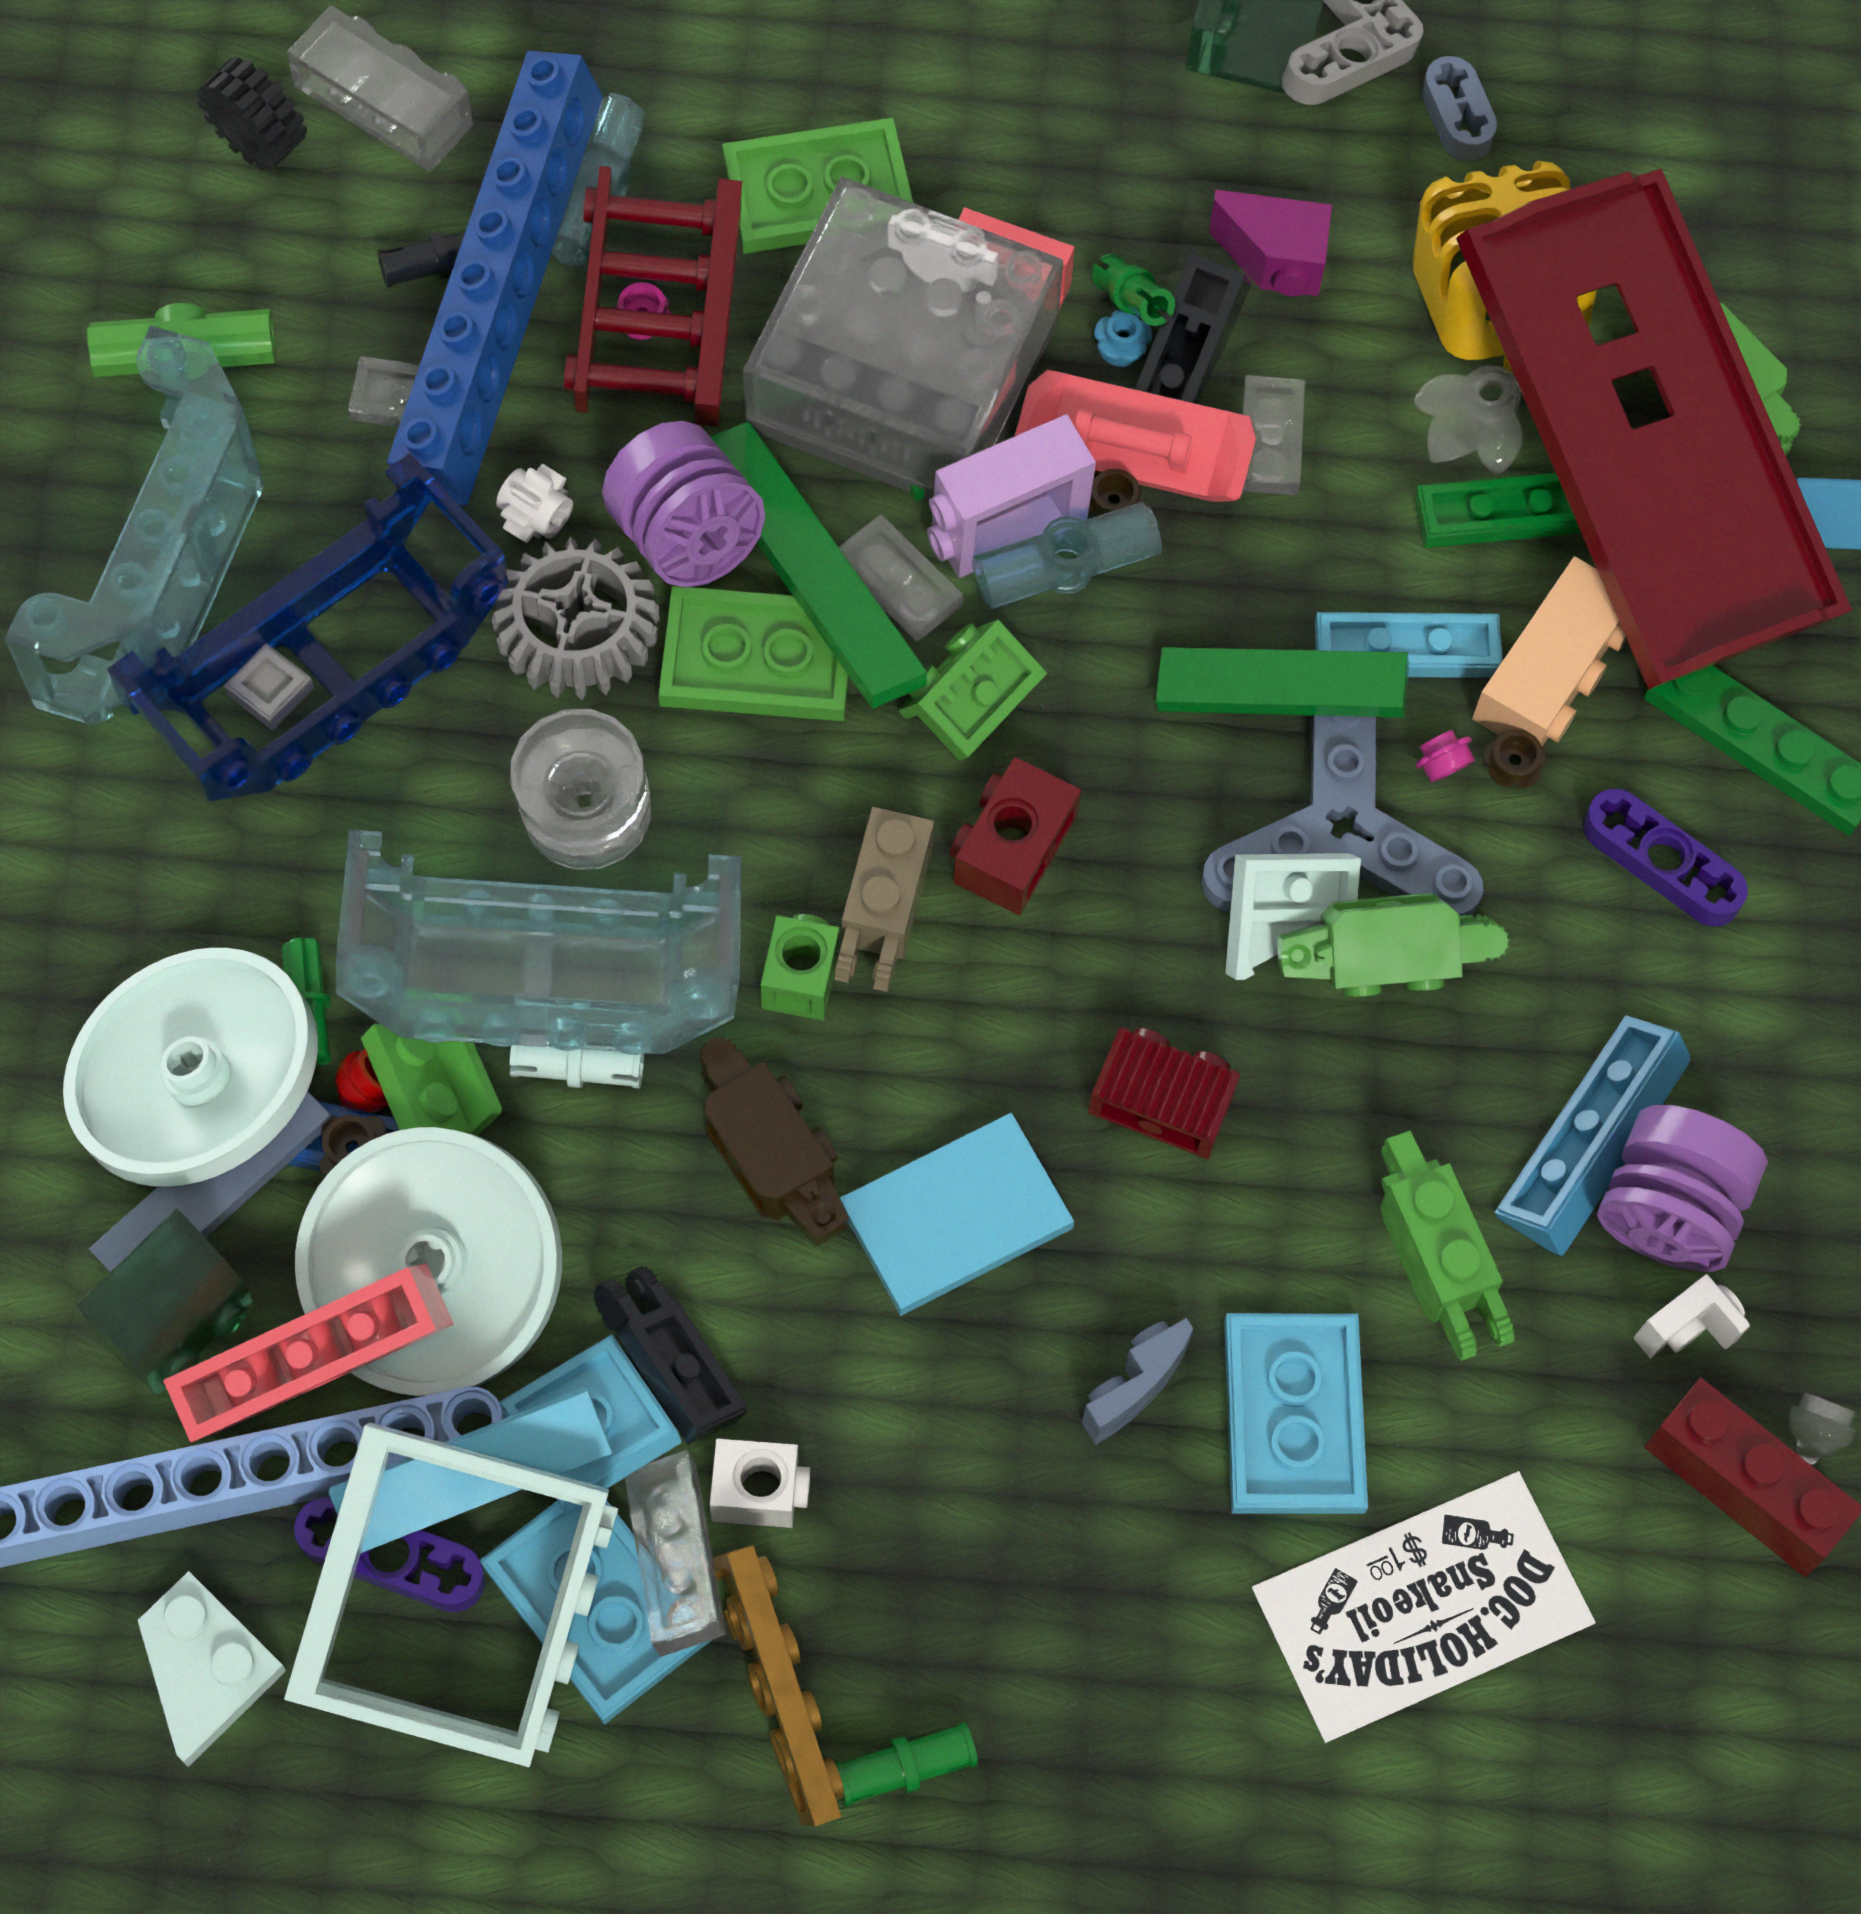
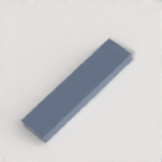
[89,1091,332,1300]

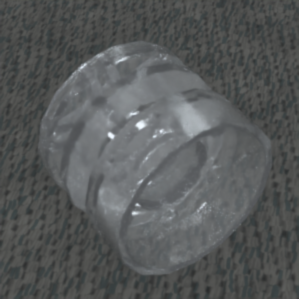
[511,709,652,870]

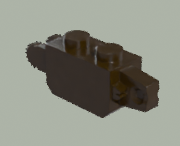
[700,1036,849,1246]

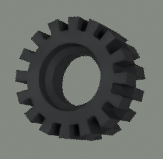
[196,57,307,171]

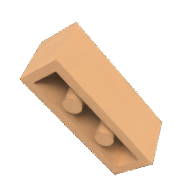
[1472,556,1627,746]

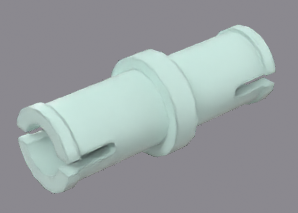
[510,1035,644,1088]

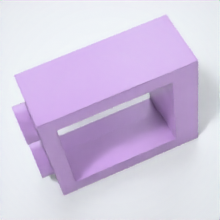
[927,414,1096,578]

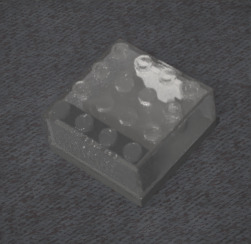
[743,176,1063,500]

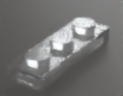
[625,1450,726,1657]

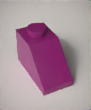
[1209,189,1332,296]

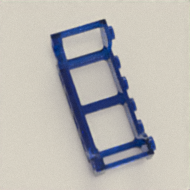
[107,453,509,802]

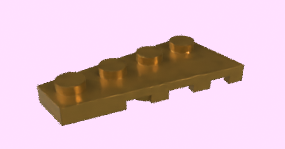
[703,1545,844,1826]

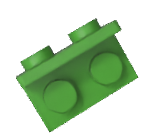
[897,619,1047,760]
[361,1004,502,1136]

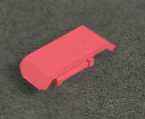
[1014,369,1256,502]

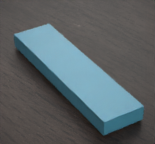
[329,1386,612,1553]

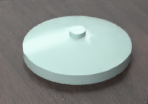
[63,948,318,1187]
[295,1127,562,1396]

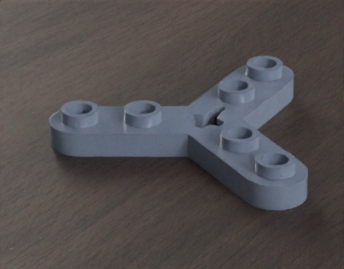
[1201,715,1484,916]

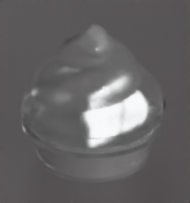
[1788,1392,1856,1465]

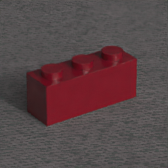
[1644,1377,1861,1577]

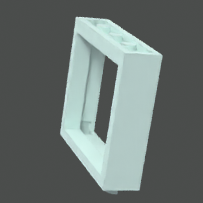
[284,1422,618,1767]

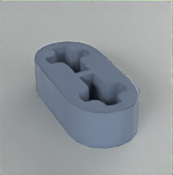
[1422,56,1497,161]

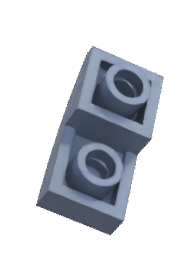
[1082,1318,1193,1445]

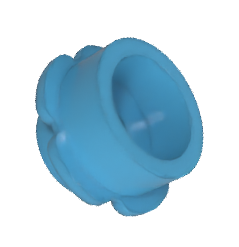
[1094,310,1152,367]

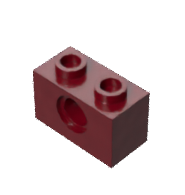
[949,757,1081,916]

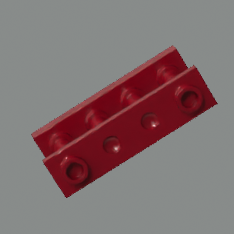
[564,166,742,427]

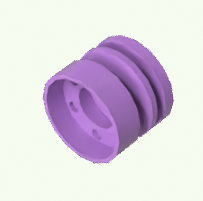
[602,421,766,588]
[1597,1105,1768,1272]

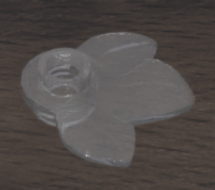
[1413,365,1523,476]

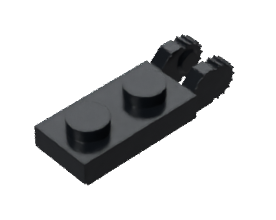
[593,1266,747,1445]

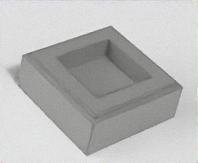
[224,643,314,731]

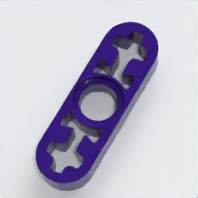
[1583,789,1748,926]
[294,1497,485,1612]

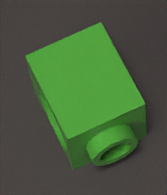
[760,914,839,1021]

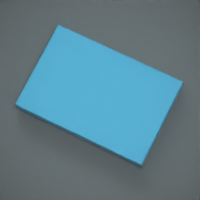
[840,1112,1074,1316]
[1224,1313,1368,1514]
[480,1500,713,1725]

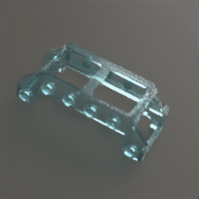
[5,325,264,725]

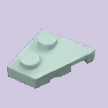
[1225,853,1361,980]
[138,1571,286,1767]

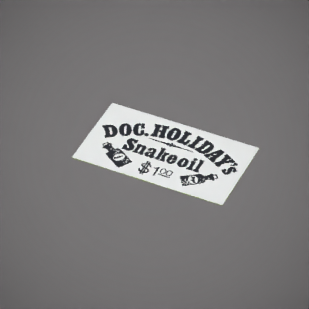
[1252,1471,1596,1743]

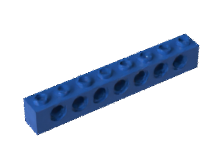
[387,50,603,505]

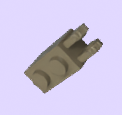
[834,807,934,992]

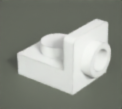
[1633,1274,1750,1358]

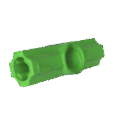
[87,303,276,383]

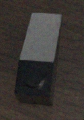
[1134,252,1252,404]

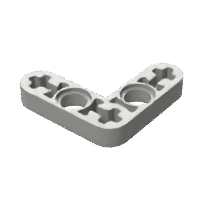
[1281,0,1424,105]

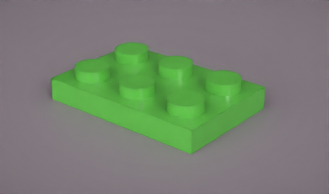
[722,118,916,254]
[659,586,849,722]

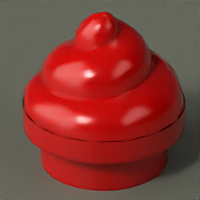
[335,1049,389,1113]

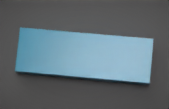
[1314,612,1503,678]

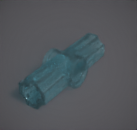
[551,93,646,267]
[972,501,1162,609]

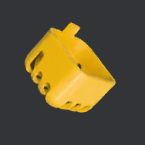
[1412,161,1597,375]

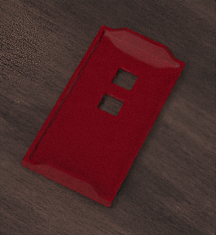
[1456,168,1853,690]

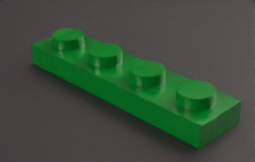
[1643,666,1861,837]

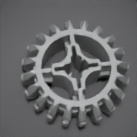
[492,536,660,700]

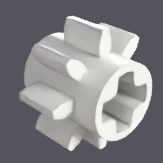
[496,464,573,543]

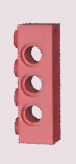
[163,1263,454,1443]

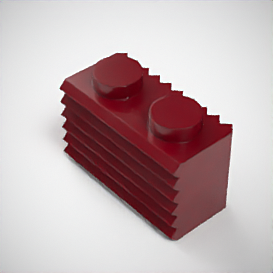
[1088,1028,1240,1160]

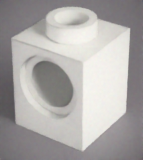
[710,1439,810,1528]

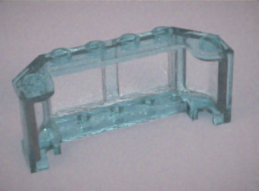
[336,830,741,1055]

